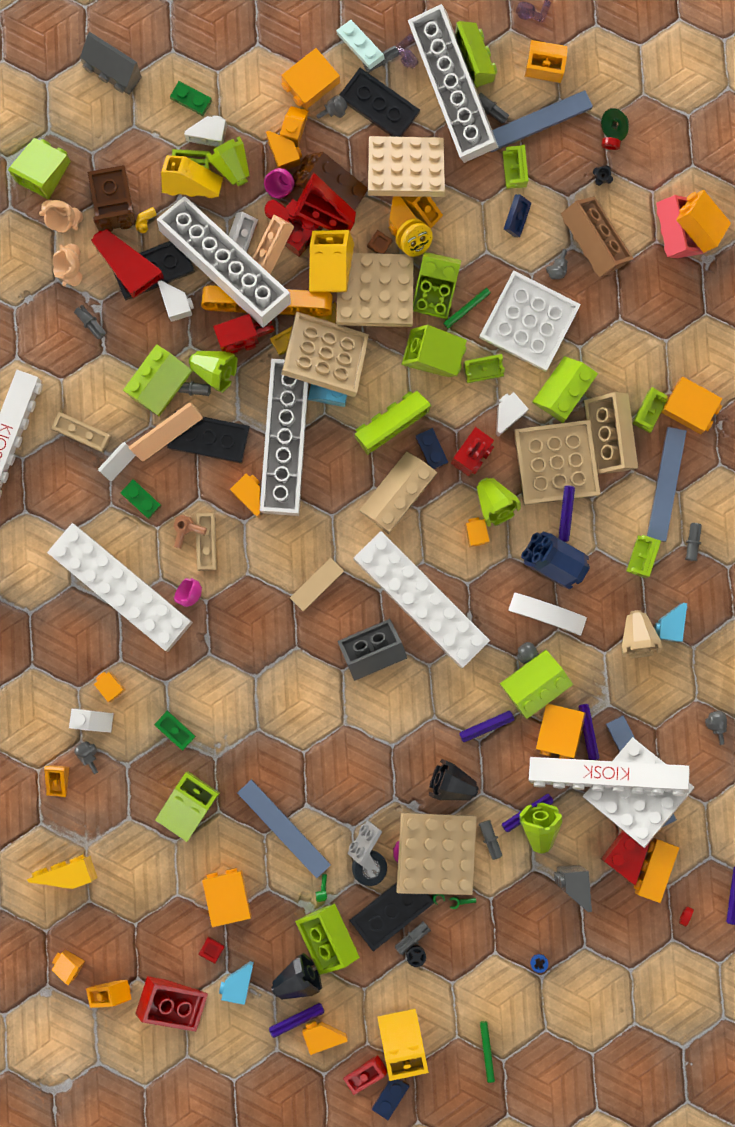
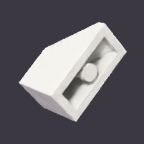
[184,116,227,147]
[158,281,194,322]
[496,392,529,437]
[69,709,114,733]

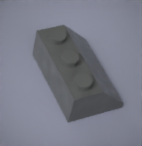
[80,32,142,95]
[337,619,407,681]
[554,865,592,912]

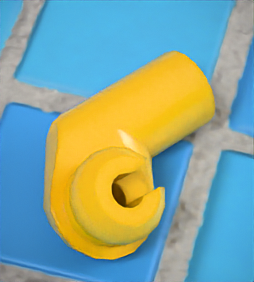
[135,207,157,234]

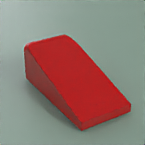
[343,1055,388,1095]

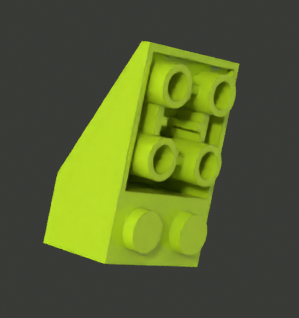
[413,252,461,319]
[155,771,220,842]

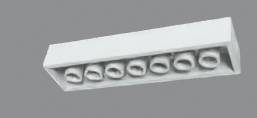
[408,4,498,163]
[157,196,291,327]
[260,359,309,516]
[47,523,193,652]
[353,531,490,668]

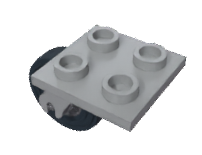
[348,820,387,886]

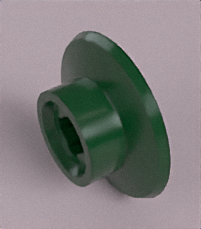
[601,108,629,141]

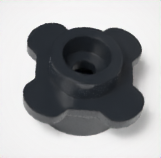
[593,165,613,186]

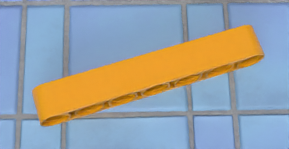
[201,285,333,317]

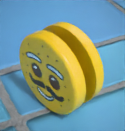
[396,219,433,257]

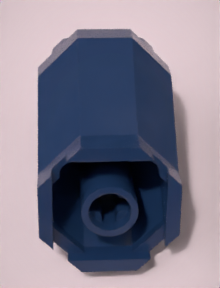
[521,531,590,589]

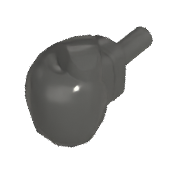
[316,95,348,119]
[546,249,568,279]
[517,642,539,664]
[705,711,727,745]
[74,741,98,774]

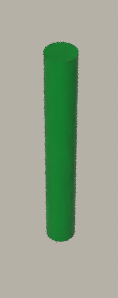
[443,288,491,329]
[480,1021,495,1083]

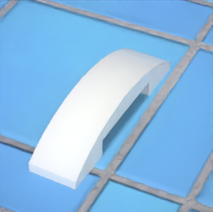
[508,593,587,636]

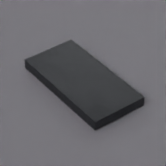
[339,67,420,137]
[114,241,195,301]
[167,411,250,464]
[349,882,434,952]

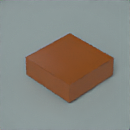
[367,230,393,254]

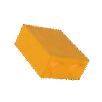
[281,48,340,110]
[676,190,731,253]
[661,376,723,435]
[536,704,586,759]
[202,868,252,927]

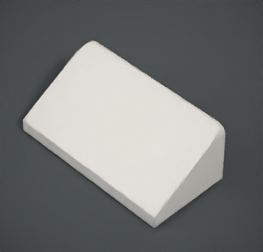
[228,212,258,253]
[98,442,136,481]

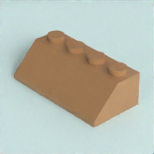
[561,196,634,277]

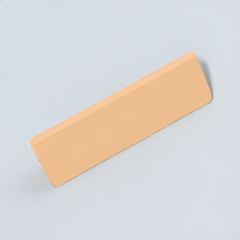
[253,215,294,275]
[129,403,203,461]

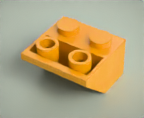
[524,40,567,83]

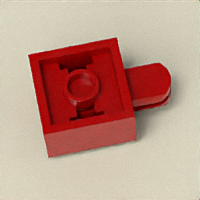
[264,199,323,257]
[213,314,275,355]
[451,427,494,476]

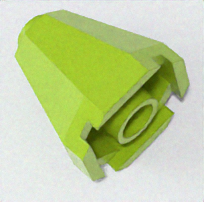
[206,136,250,187]
[189,351,238,393]
[477,478,521,527]
[519,803,562,854]

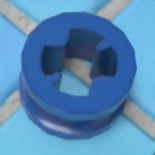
[530,954,548,973]

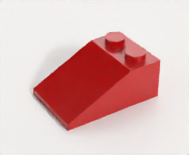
[135,976,208,1032]

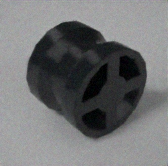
[406,945,426,967]

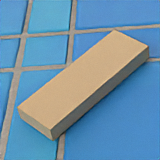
[51,412,111,453]
[196,513,217,571]
[290,558,344,612]

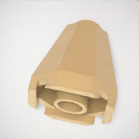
[621,610,662,658]

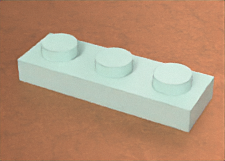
[336,20,385,69]

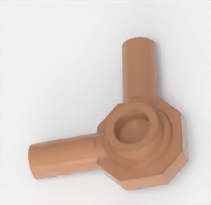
[173,515,207,549]

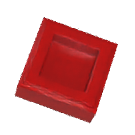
[198,936,225,964]

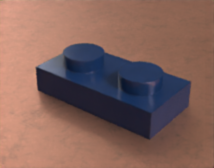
[504,194,531,237]
[415,428,448,469]
[372,1079,410,1120]

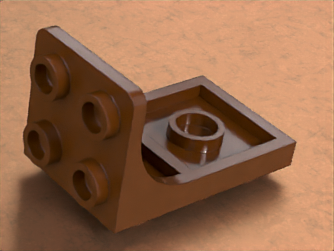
[292,152,368,210]
[87,165,136,232]

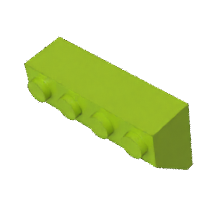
[354,391,431,455]

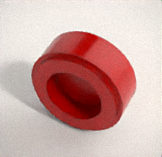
[601,137,621,150]
[679,906,694,927]

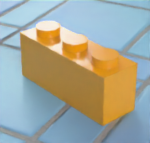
[634,838,680,903]

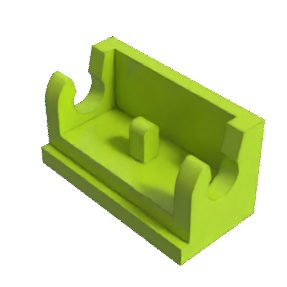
[503,145,529,189]
[463,354,505,383]
[632,387,668,433]
[626,535,661,578]

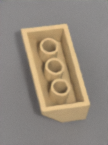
[584,392,638,474]
[359,452,437,534]

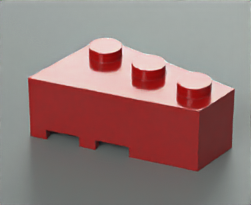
[295,172,356,231]
[601,830,650,886]

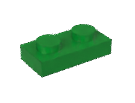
[170,81,212,116]
[120,479,162,519]
[154,710,196,751]

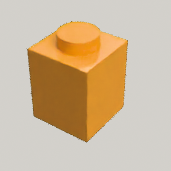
[465,517,490,547]
[94,672,126,702]

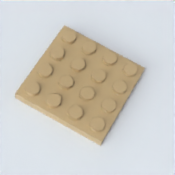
[368,136,445,197]
[336,253,414,327]
[281,312,369,397]
[514,420,600,505]
[396,813,477,895]

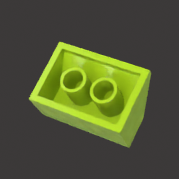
[455,21,497,88]
[123,344,192,417]
[532,356,598,423]
[500,650,573,719]
[295,904,360,975]

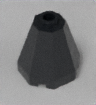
[429,759,479,800]
[271,953,322,1000]

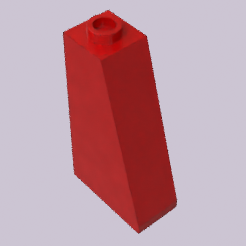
[91,229,164,299]

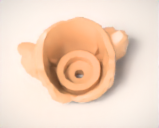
[39,200,83,233]
[53,243,82,287]

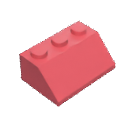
[656,195,706,258]

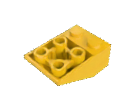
[161,155,223,198]
[309,230,354,292]
[27,854,98,889]
[377,1008,429,1081]

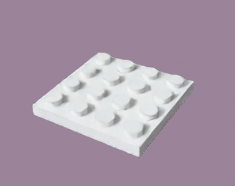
[479,270,581,372]
[583,737,695,848]

